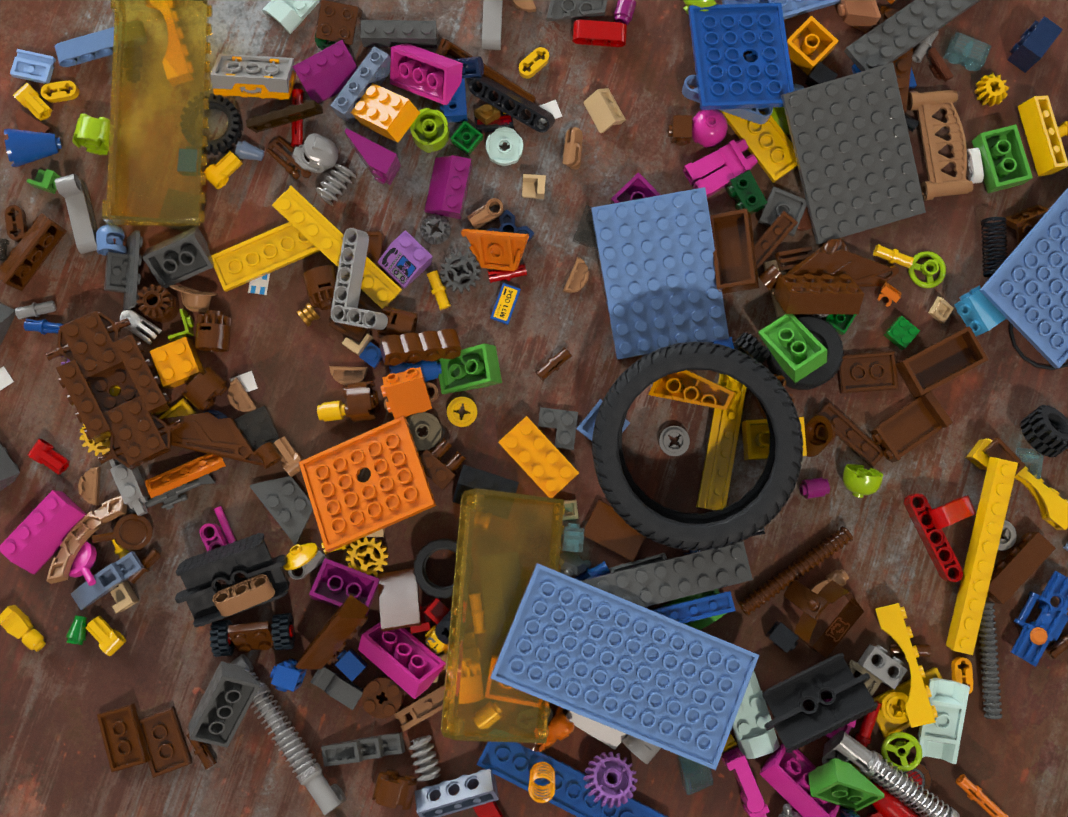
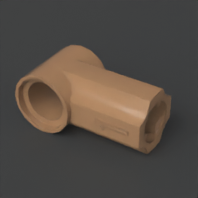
[467,198,504,230]
[273,436,304,477]

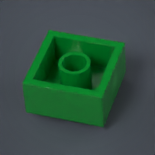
[450,121,483,156]
[824,314,857,336]
[884,316,920,350]

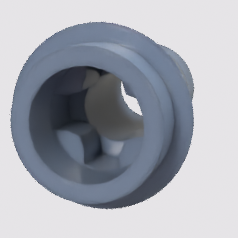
[235,141,265,161]

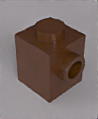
[668,115,692,146]

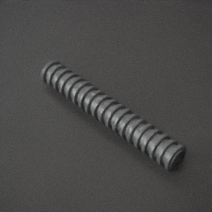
[978,601,1002,719]

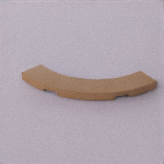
[47,496,127,584]

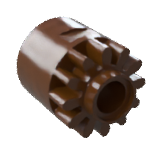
[302,265,337,310]
[136,284,180,323]
[375,306,418,338]
[195,310,231,352]

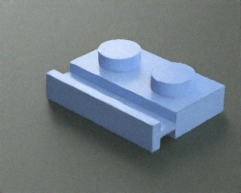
[10,49,56,84]

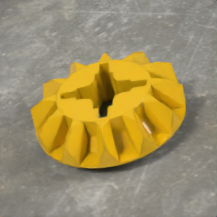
[447,397,477,427]
[881,691,909,724]

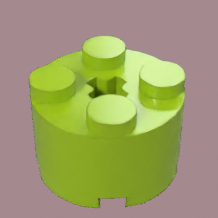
[410,108,449,153]
[72,114,117,155]

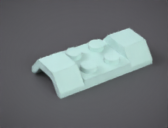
[262,0,321,34]
[732,671,780,759]
[918,678,970,764]

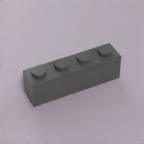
[360,20,438,48]

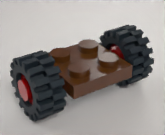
[210,613,295,657]

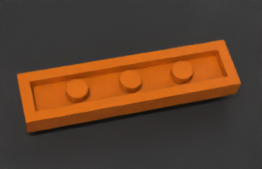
[144,454,226,498]

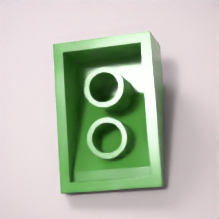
[758,314,827,383]
[436,343,502,394]
[808,758,885,811]

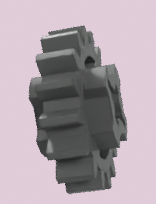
[440,251,481,294]

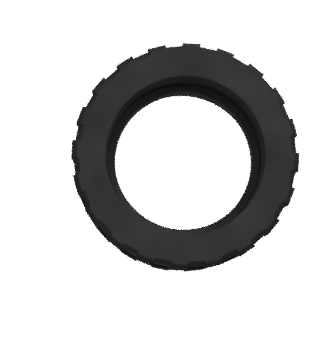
[413,538,474,599]

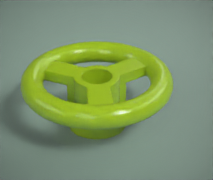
[908,251,946,288]
[881,732,923,772]

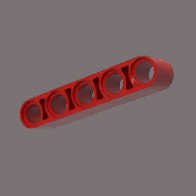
[904,494,963,582]

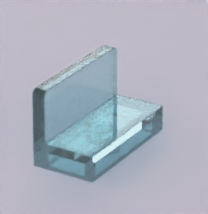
[1016,447,1044,479]

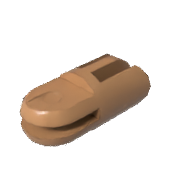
[562,127,583,170]

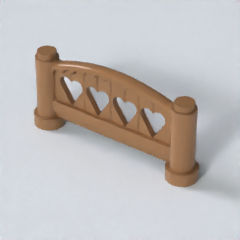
[907,90,973,201]

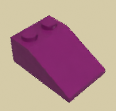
[345,128,401,185]

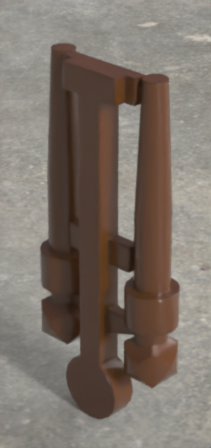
[266,136,311,179]

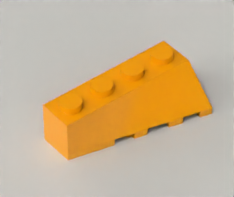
[648,370,737,410]

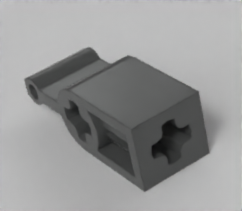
[310,666,364,710]

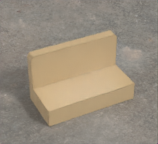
[584,88,626,133]

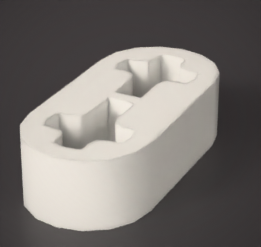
[967,148,984,184]

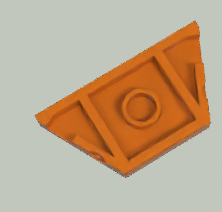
[461,229,529,271]

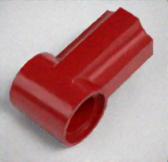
[27,439,70,475]

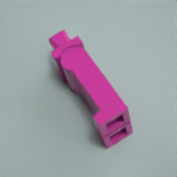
[683,139,758,198]
[721,747,770,817]

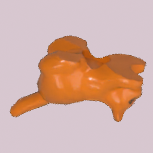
[533,706,574,752]

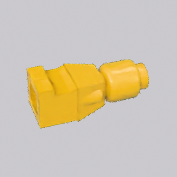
[0,605,46,652]

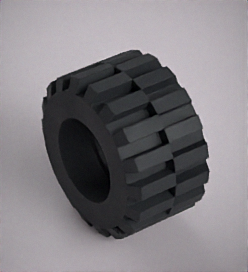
[1020,405,1068,458]

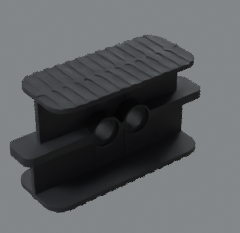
[175,533,290,627]
[762,653,878,753]

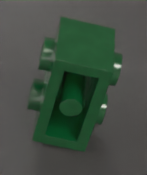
[726,170,768,214]

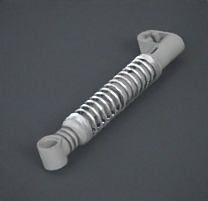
[230,654,346,816]
[822,731,960,817]

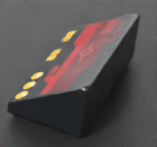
[475,112,514,133]

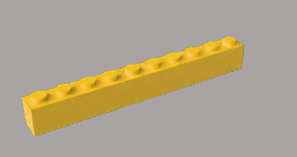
[946,457,1018,655]

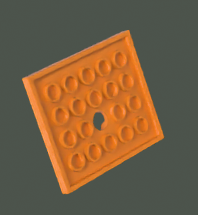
[299,416,436,552]

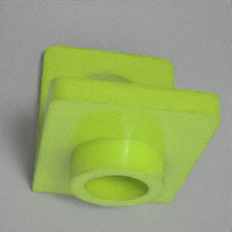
[167,308,195,342]

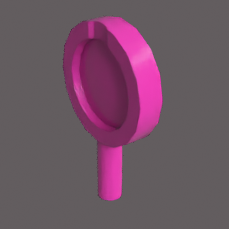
[69,541,97,586]

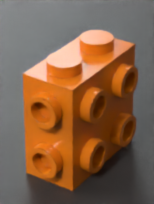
[380,367,432,419]

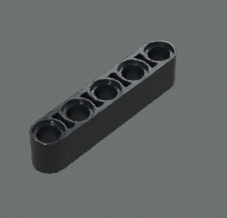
[469,75,555,133]

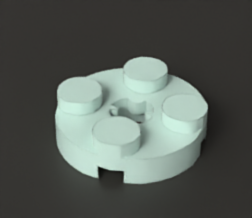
[486,127,523,166]

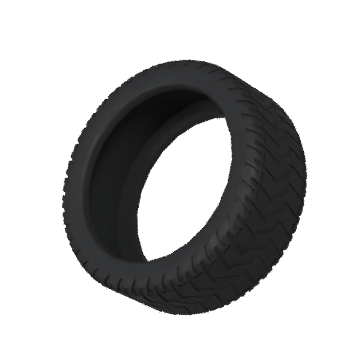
[592,342,803,551]

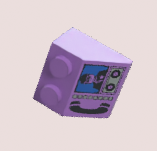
[377,230,433,289]

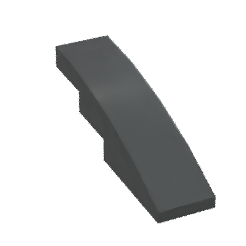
[321,732,405,767]

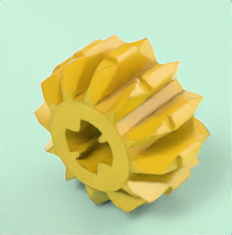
[974,73,1009,107]

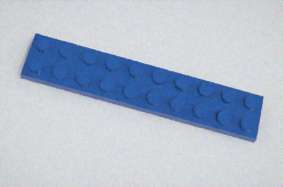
[477,728,668,817]

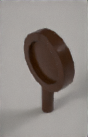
[92,514,152,551]

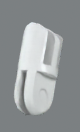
[120,309,162,345]

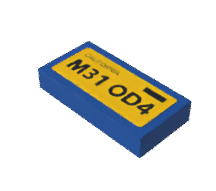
[490,283,521,325]

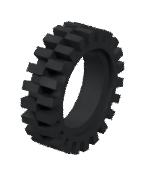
[180,93,243,155]

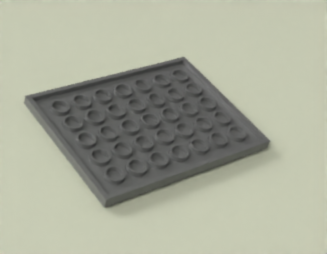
[781,63,926,244]

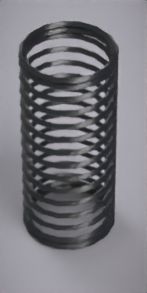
[981,217,1008,278]

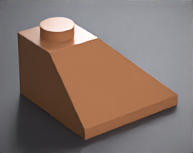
[837,0,881,33]

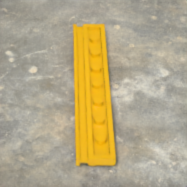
[272,185,402,309]
[696,373,747,511]

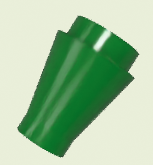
[66,615,87,645]

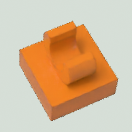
[877,282,901,307]

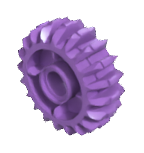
[583,752,637,808]

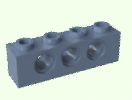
[330,46,391,125]
[415,769,499,817]

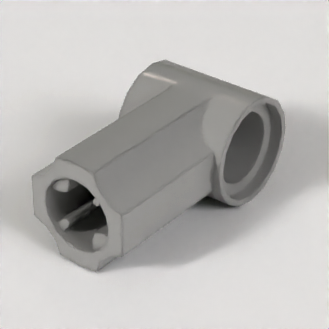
[288,546,327,580]

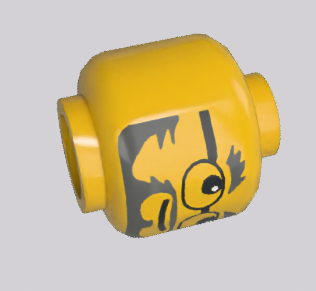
[425,625,453,654]

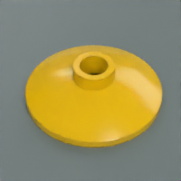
[283,543,318,570]

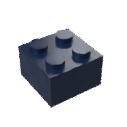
[1007,16,1063,73]

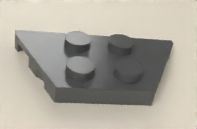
[250,476,313,544]

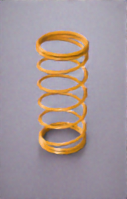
[528,762,555,803]

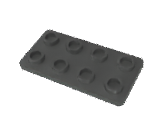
[104,230,143,311]

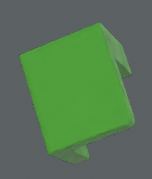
[27,169,61,194]

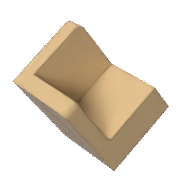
[522,174,546,199]
[342,333,373,356]
[111,581,139,613]

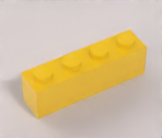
[1017,95,1068,176]

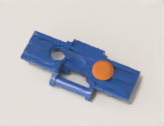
[1011,571,1068,667]

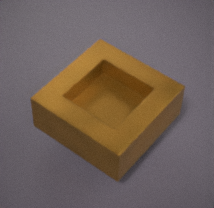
[474,103,501,125]

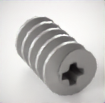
[316,164,356,206]
[409,735,441,781]

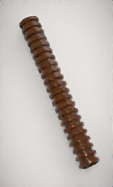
[738,526,853,616]

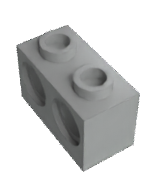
[857,644,907,689]

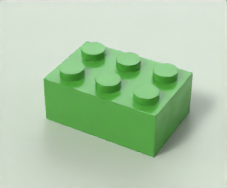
[972,124,1033,193]

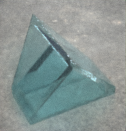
[678,755,713,795]

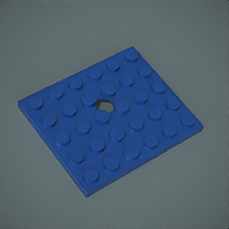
[688,3,794,110]

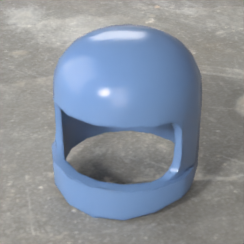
[96,225,127,255]

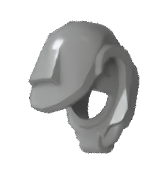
[292,133,339,173]

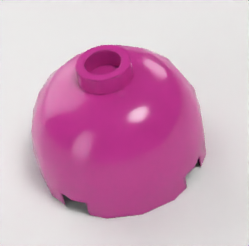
[692,110,728,148]

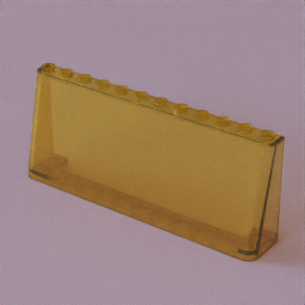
[102,0,213,226]
[441,488,565,743]

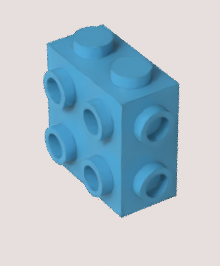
[954,285,1006,336]

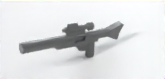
[128,473,216,514]

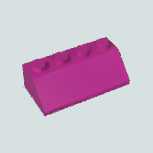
[390,43,463,105]
[0,490,87,574]
[358,622,446,699]
[759,743,840,817]

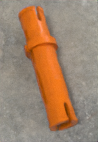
[955,774,1008,817]

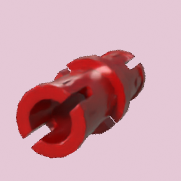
[488,263,527,283]

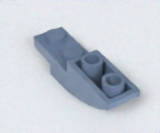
[71,551,144,610]

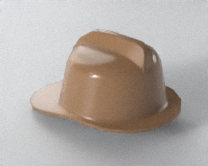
[170,285,217,313]

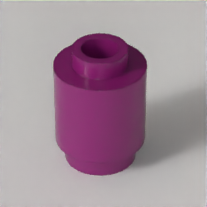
[614,0,636,25]
[799,477,830,499]

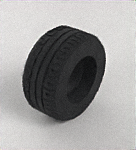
[766,315,844,390]

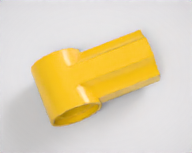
[13,83,53,121]
[203,151,243,189]
[86,616,126,656]

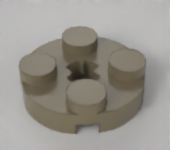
[407,412,442,451]

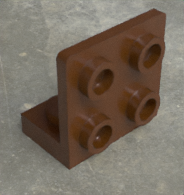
[316,0,362,45]
[1006,204,1049,245]

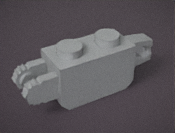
[109,459,149,516]

